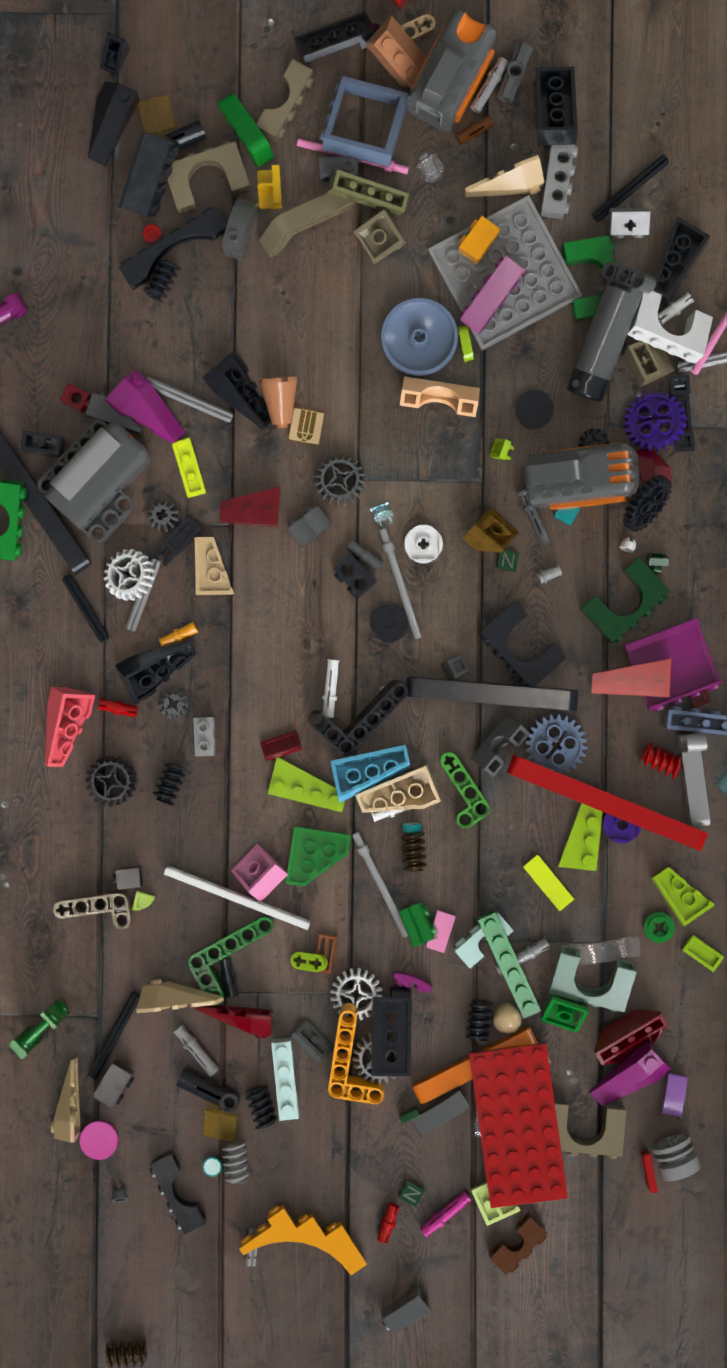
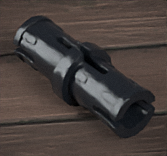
[219,957,239,998]

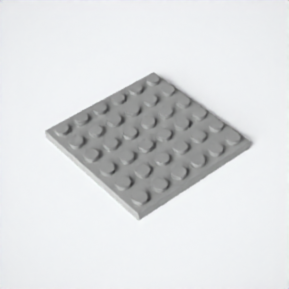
[428,195,583,351]

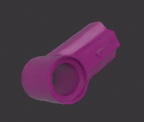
[0,293,27,324]

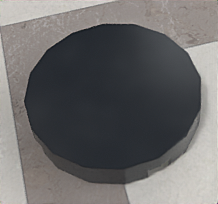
[515,390,554,428]
[370,605,408,643]

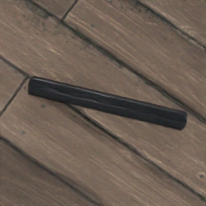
[592,155,669,222]
[88,991,140,1079]

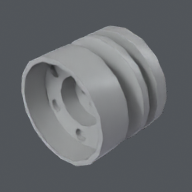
[651,1133,701,1181]

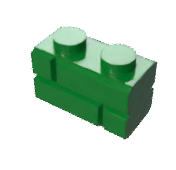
[399,902,438,948]

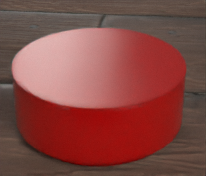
[142,224,162,245]

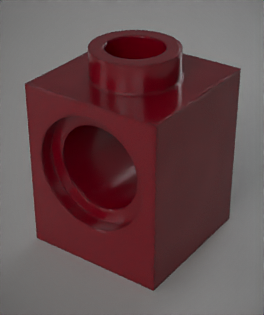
[60,383,91,413]

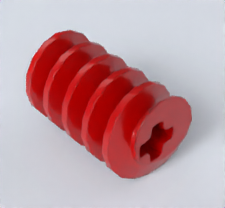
[638,743,682,780]

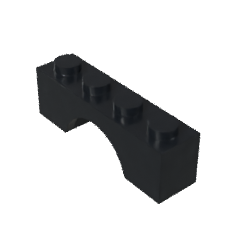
[149,1150,207,1235]

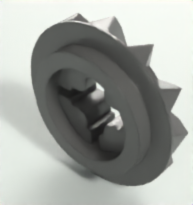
[158,689,189,719]

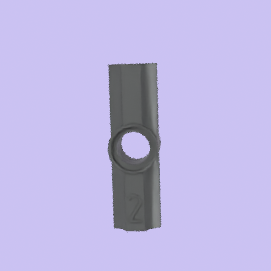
[497,42,533,103]

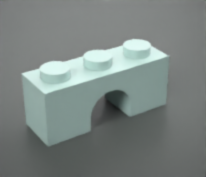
[454,912,514,968]

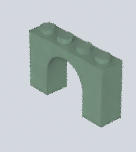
[549,945,637,1012]

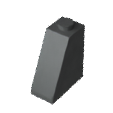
[382,1284,431,1335]

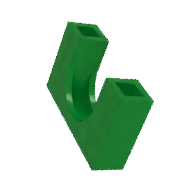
[562,235,617,323]
[0,479,27,561]

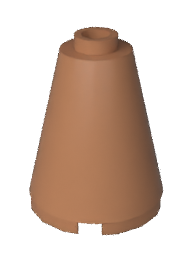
[259,376,298,428]

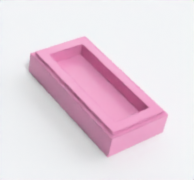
[426,910,456,953]

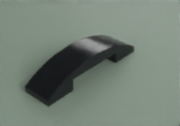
[669,374,695,452]

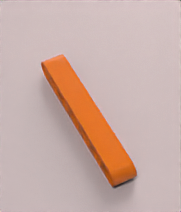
[411,1026,538,1104]

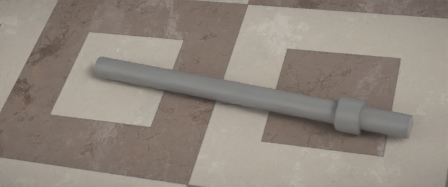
[379,528,422,639]
[352,832,408,938]

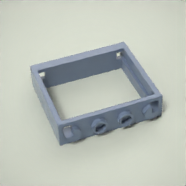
[320,76,409,167]

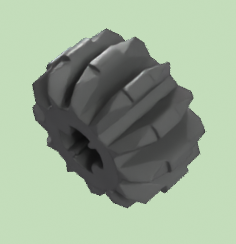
[147,499,179,532]

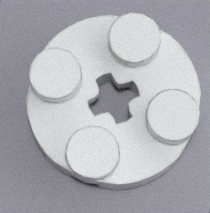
[404,525,443,564]

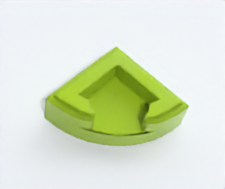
[132,891,156,911]

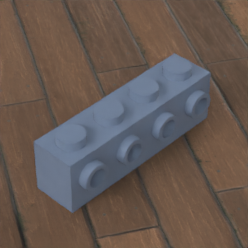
[663,706,727,735]

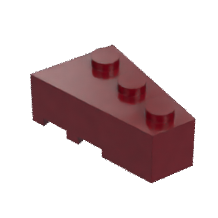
[219,487,281,527]

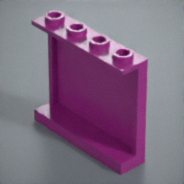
[624,618,723,712]

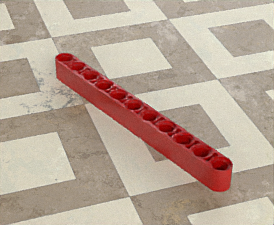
[506,755,708,851]

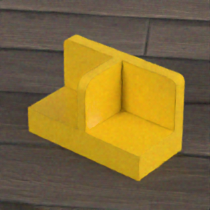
[257,165,282,209]

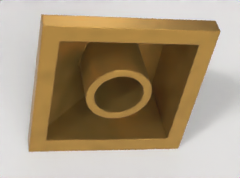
[463,508,519,552]

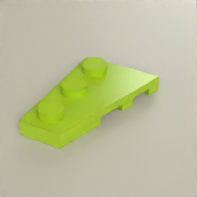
[651,867,715,926]

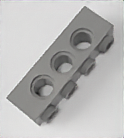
[540,145,578,220]

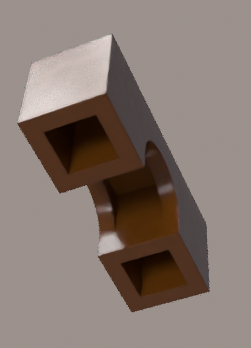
[489,1212,547,1275]

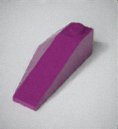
[105,370,185,444]

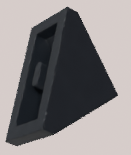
[100,32,130,75]

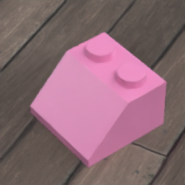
[231,843,288,902]

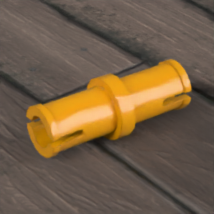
[159,622,198,646]

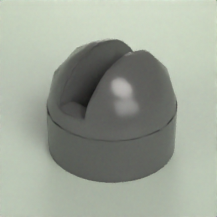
[112,1187,128,1203]

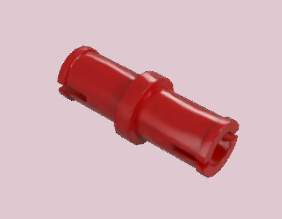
[98,698,138,718]
[377,1202,400,1244]

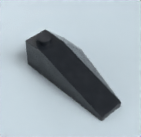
[115,638,196,704]

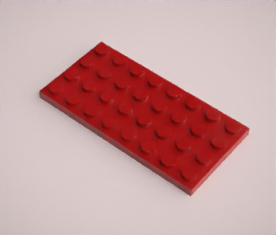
[469,1042,568,1208]

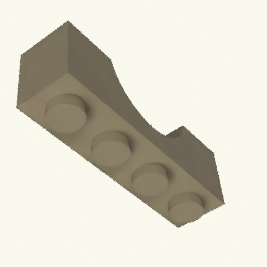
[256,59,315,143]

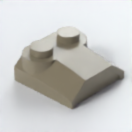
[354,209,406,264]

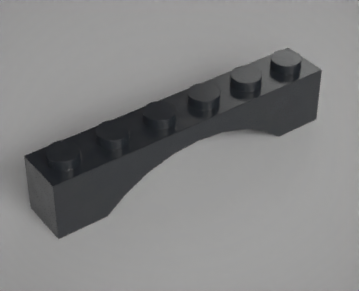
[119,206,227,291]

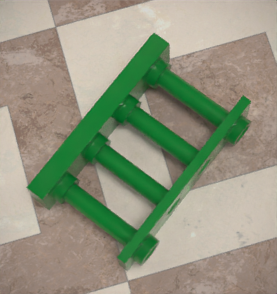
[8,1000,70,1059]

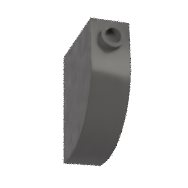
[222,198,259,261]

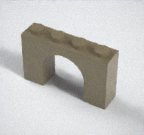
[168,141,251,214]
[554,1100,627,1159]

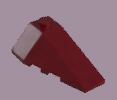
[195,1005,273,1039]

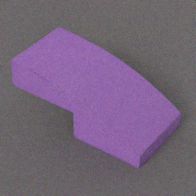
[661,1073,688,1117]

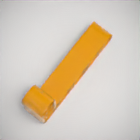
[328,1003,384,1104]

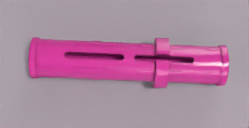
[420,1191,472,1238]

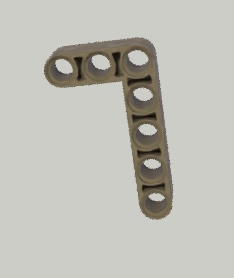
[259,193,355,257]

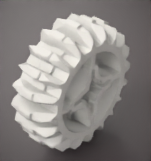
[103,549,155,601]
[330,968,382,1020]

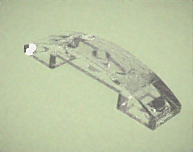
[567,936,641,965]

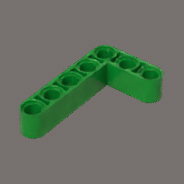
[188,915,274,1006]

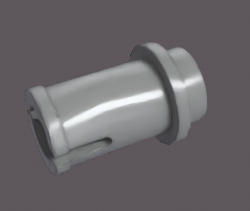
[536,564,562,584]

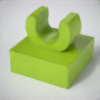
[489,438,515,460]

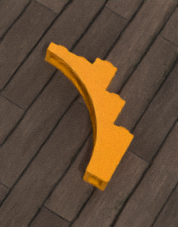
[239,1205,367,1275]

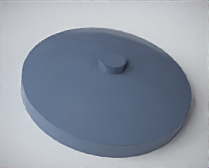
[381,298,458,376]

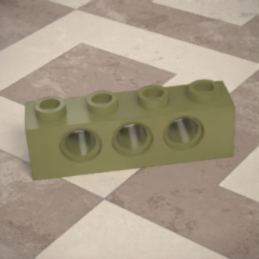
[327,169,409,216]

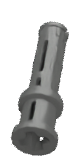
[516,489,552,546]

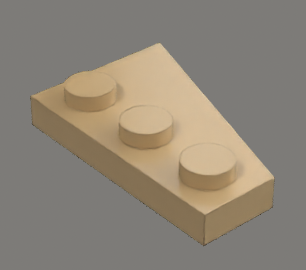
[194,537,234,595]

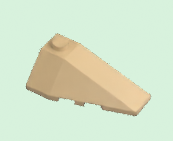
[464,155,545,197]
[355,763,441,813]
[136,979,224,1013]
[51,1056,81,1142]

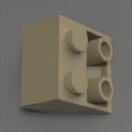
[624,341,675,387]

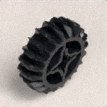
[85,755,138,807]

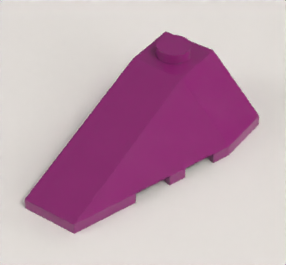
[589,1041,672,1106]

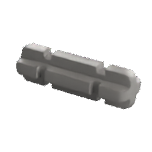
[245,1227,258,1267]

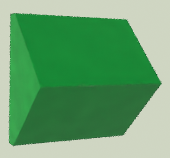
[541,994,589,1033]

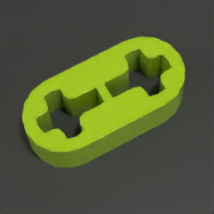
[457,325,474,362]
[291,951,328,972]

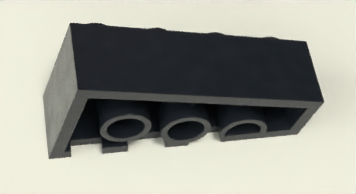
[653,216,710,307]

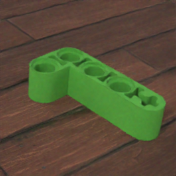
[440,752,490,828]

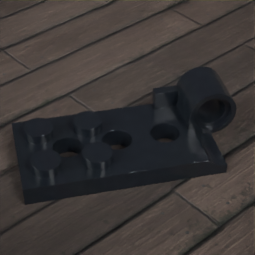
[294,12,381,63]
[371,987,412,1077]

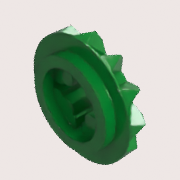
[644,912,675,943]

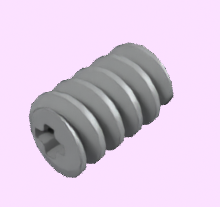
[222,1141,249,1184]

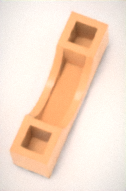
[400,376,480,417]

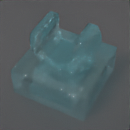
[370,502,394,528]

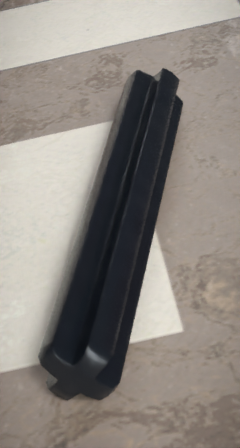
[62,574,109,643]

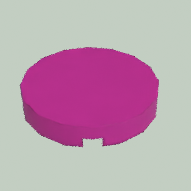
[80,1120,119,1160]

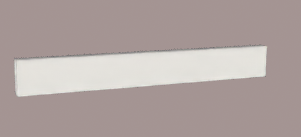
[164,866,310,930]

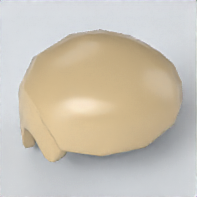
[493,1002,522,1034]

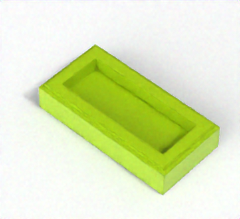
[681,934,724,972]

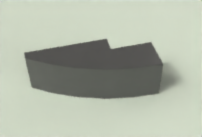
[412,1088,471,1135]

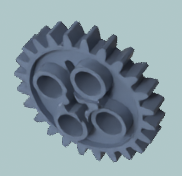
[525,713,588,774]

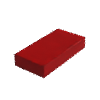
[641,1150,658,1194]

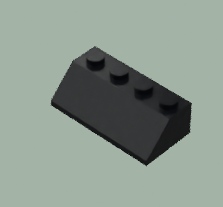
[118,132,179,217]

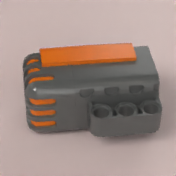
[524,442,641,510]

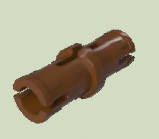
[455,115,494,145]

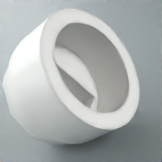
[619,537,636,553]

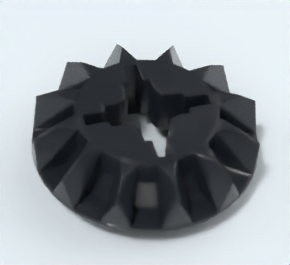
[578,428,609,447]

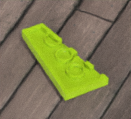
[268,757,345,812]
[558,803,603,871]

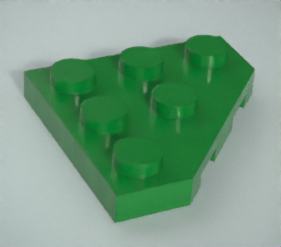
[286,826,351,887]

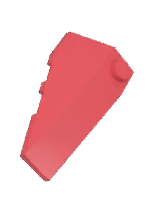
[45,686,95,767]

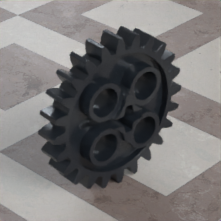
[622,474,672,532]

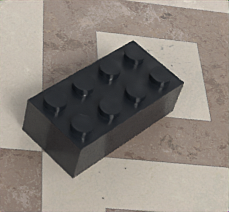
[535,66,578,146]

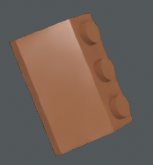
[365,16,427,88]

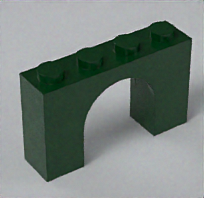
[580,557,670,643]

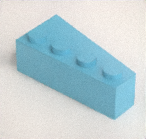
[330,745,411,803]

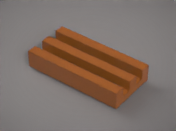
[314,933,338,974]

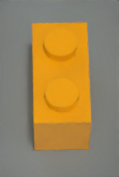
[458,216,501,265]

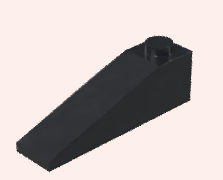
[88,81,140,167]
[202,350,271,429]

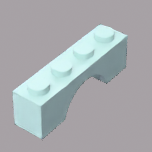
[271,1037,300,1121]

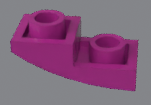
[392,971,433,993]

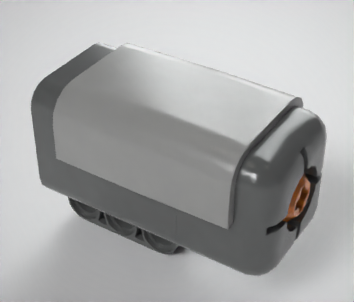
[43,423,151,543]

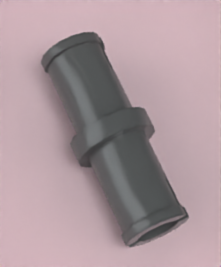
[346,539,384,571]

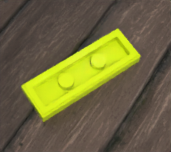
[172,437,206,498]
[523,854,574,911]

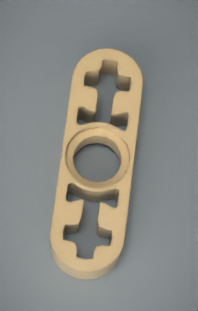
[401,14,436,42]

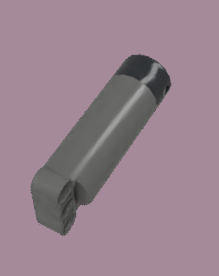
[566,262,656,402]

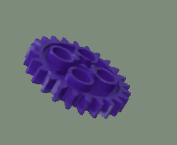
[623,391,687,452]

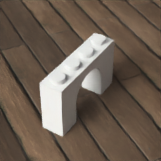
[628,291,713,364]

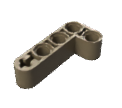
[53,891,133,930]

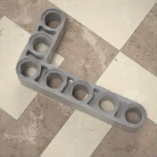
[677,732,710,828]

